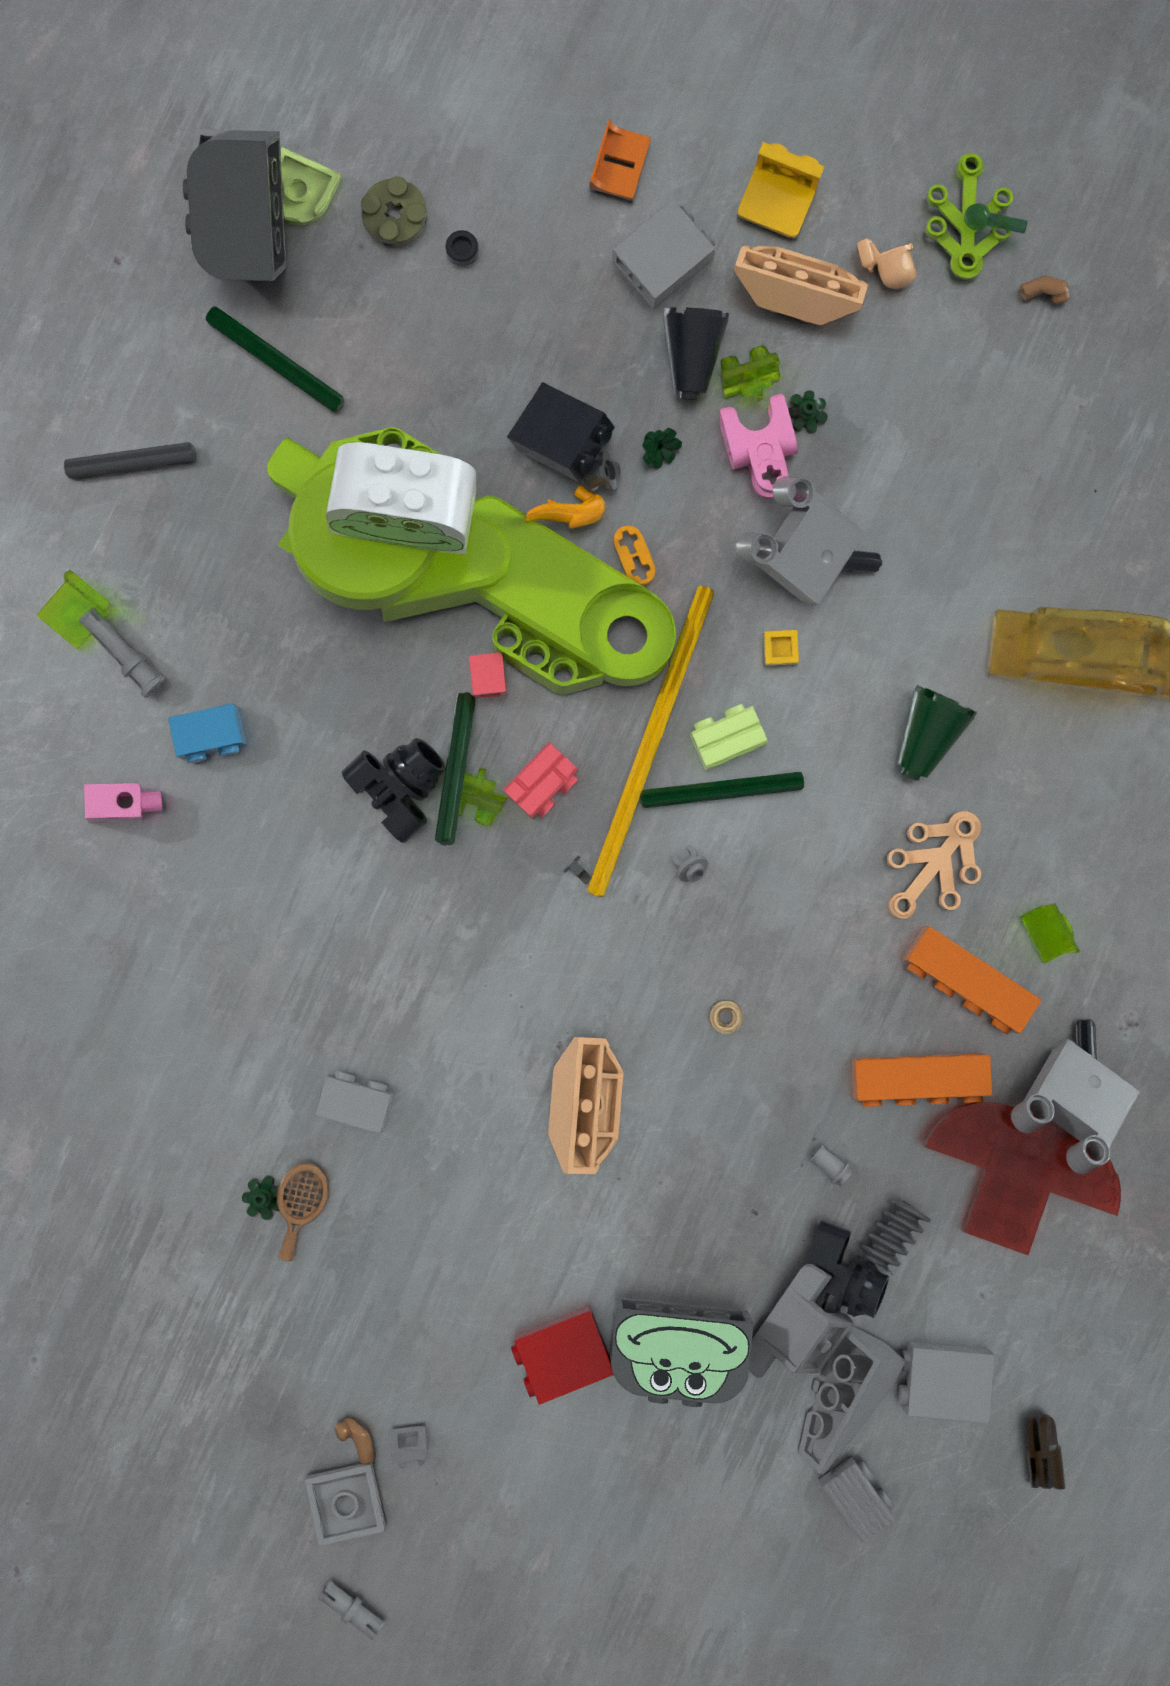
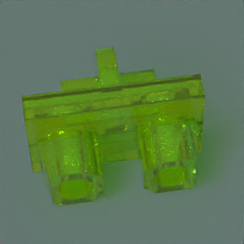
[720,345,781,402]
[459,767,507,826]

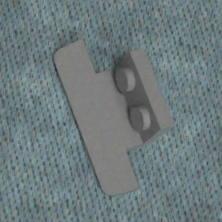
[749,1264,854,1378]

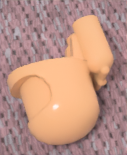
[856,238,917,289]

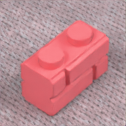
[503,742,578,819]

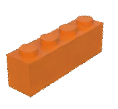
[902,926,1042,1035]
[851,1053,992,1107]

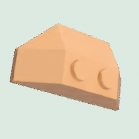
[734,245,868,326]
[548,1037,624,1174]

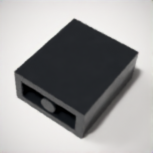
[507,382,615,483]

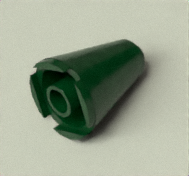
[897,684,977,781]

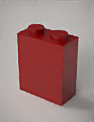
[511,1305,614,1405]

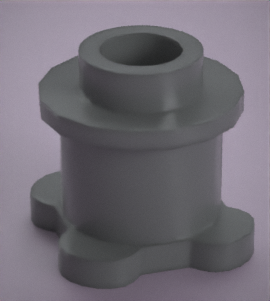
[580,451,621,492]

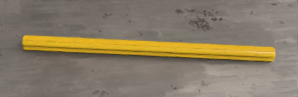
[587,585,714,897]

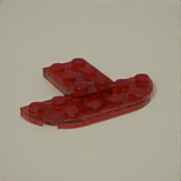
[924,1101,1121,1255]

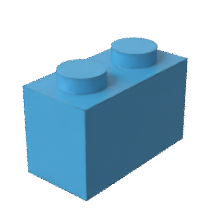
[168,703,247,763]

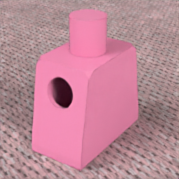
[84,783,162,823]

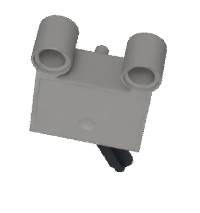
[736,476,882,605]
[1011,1019,1140,1174]

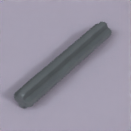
[64,442,195,478]

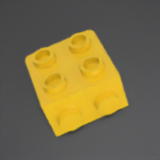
[737,142,824,238]

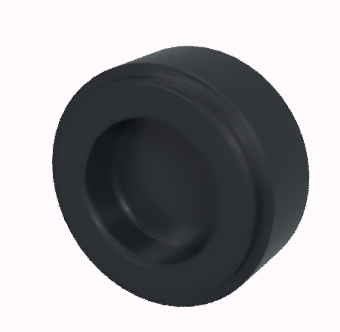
[445,230,479,266]

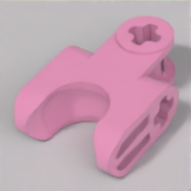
[719,393,798,499]

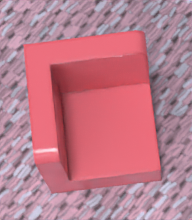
[469,652,507,699]

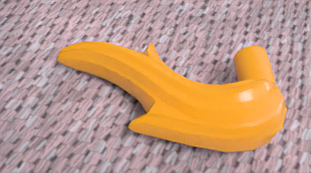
[525,485,606,529]

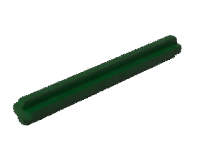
[205,306,344,412]
[435,692,476,846]
[640,772,804,808]

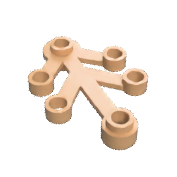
[887,811,981,919]

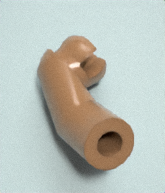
[1019,275,1070,304]
[334,1418,376,1464]

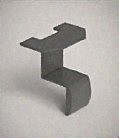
[563,855,591,885]

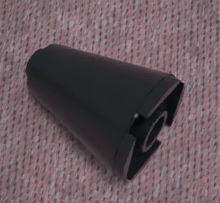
[663,307,729,400]

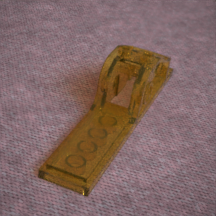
[987,607,1170,699]

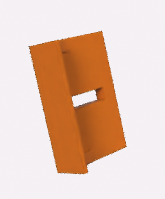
[589,120,651,201]

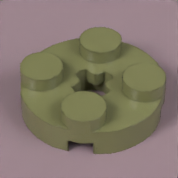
[361,176,427,246]

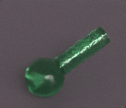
[964,203,1028,234]

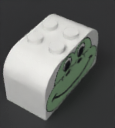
[326,442,476,555]

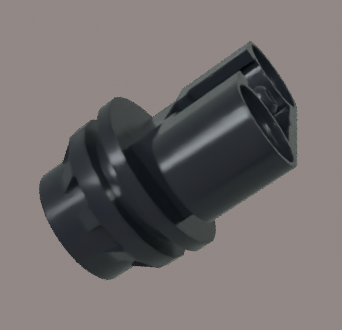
[342,738,445,843]
[804,1220,890,1318]

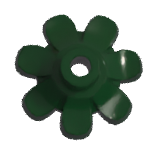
[788,390,828,434]
[642,428,682,468]
[242,1175,285,1220]

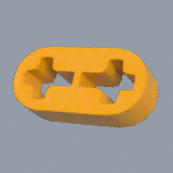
[613,525,656,587]

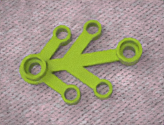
[925,153,1013,280]

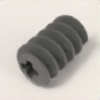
[860,1200,931,1275]

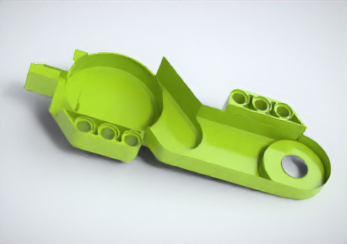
[267,427,676,695]

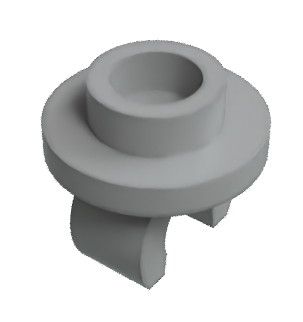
[672,845,708,882]

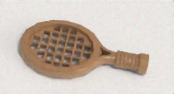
[276,1162,328,1261]

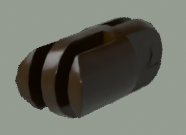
[1027,1414,1065,1490]

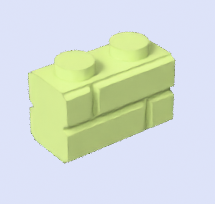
[690,704,768,771]

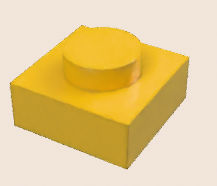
[763,630,799,666]

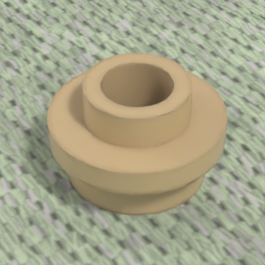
[709,1001,743,1034]

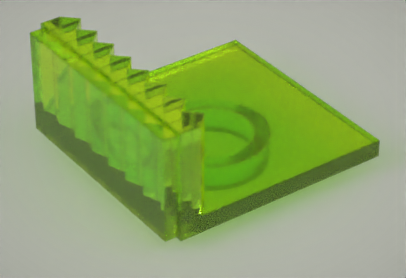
[36,569,114,650]
[1020,903,1080,964]

